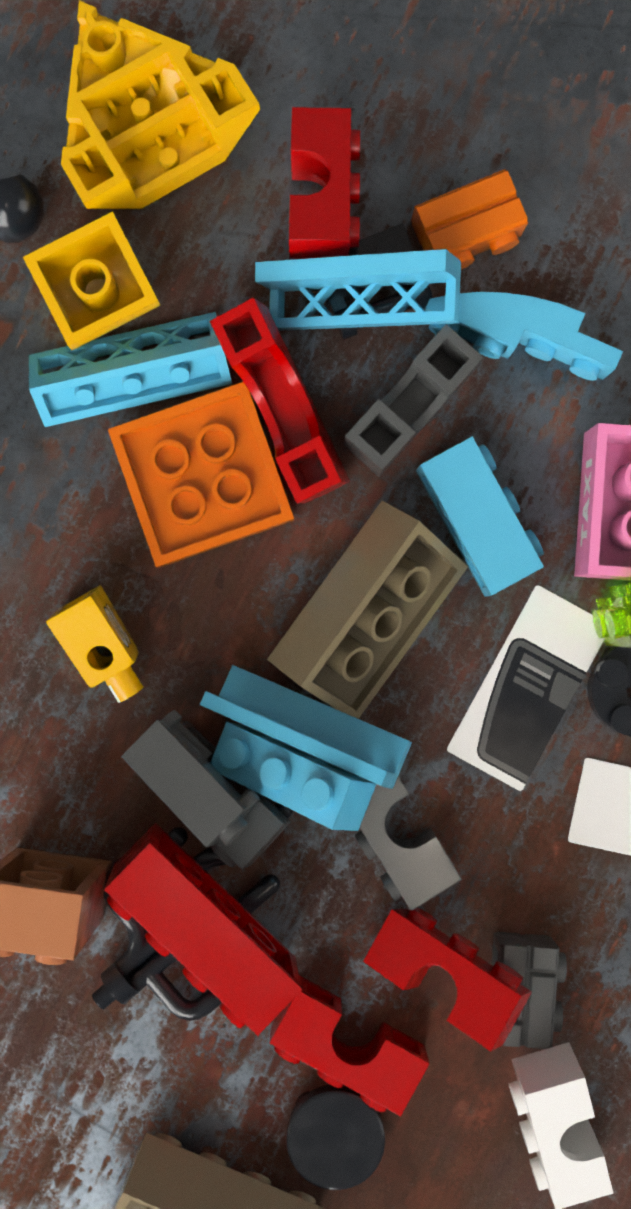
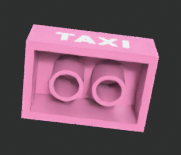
[574,423,631,581]

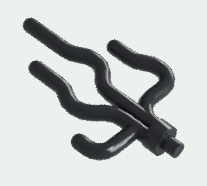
[92,803,293,1021]

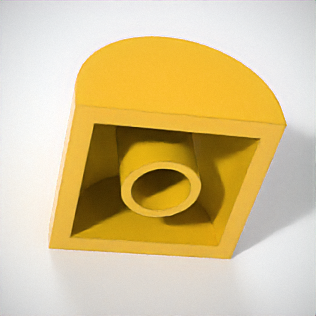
[23,211,161,350]

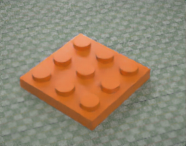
[108,382,294,568]

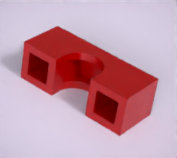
[289,107,360,260]
[363,907,532,1052]
[269,975,430,1117]

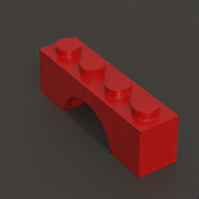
[210,297,351,504]

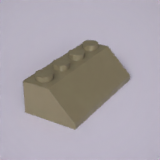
[267,501,468,719]
[113,1133,325,1209]

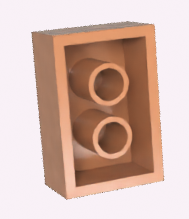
[0,848,112,965]

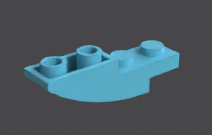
[425,292,623,381]

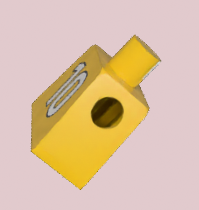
[46,585,143,703]

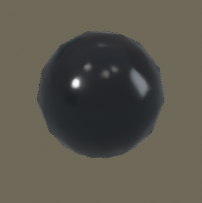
[0,175,44,243]

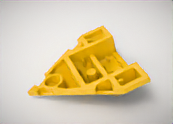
[61,1,260,209]

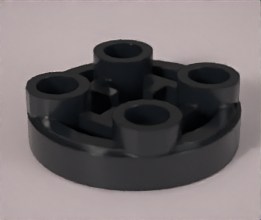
[287,1085,385,1190]

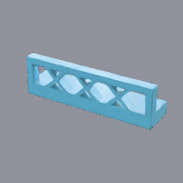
[255,249,461,331]
[29,312,232,427]
[200,665,412,789]

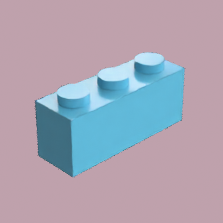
[416,436,544,597]
[210,722,377,831]

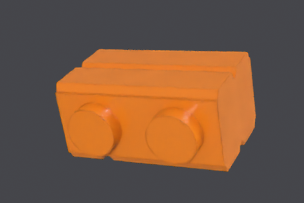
[411,169,528,270]

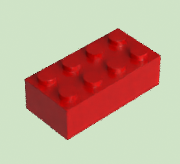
[104,823,302,1036]

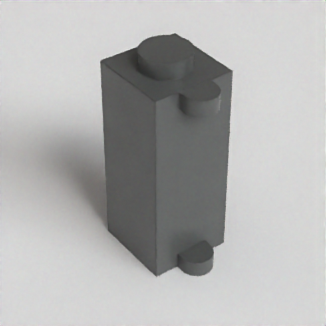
[121,710,260,847]

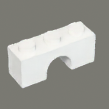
[509,1042,613,1209]

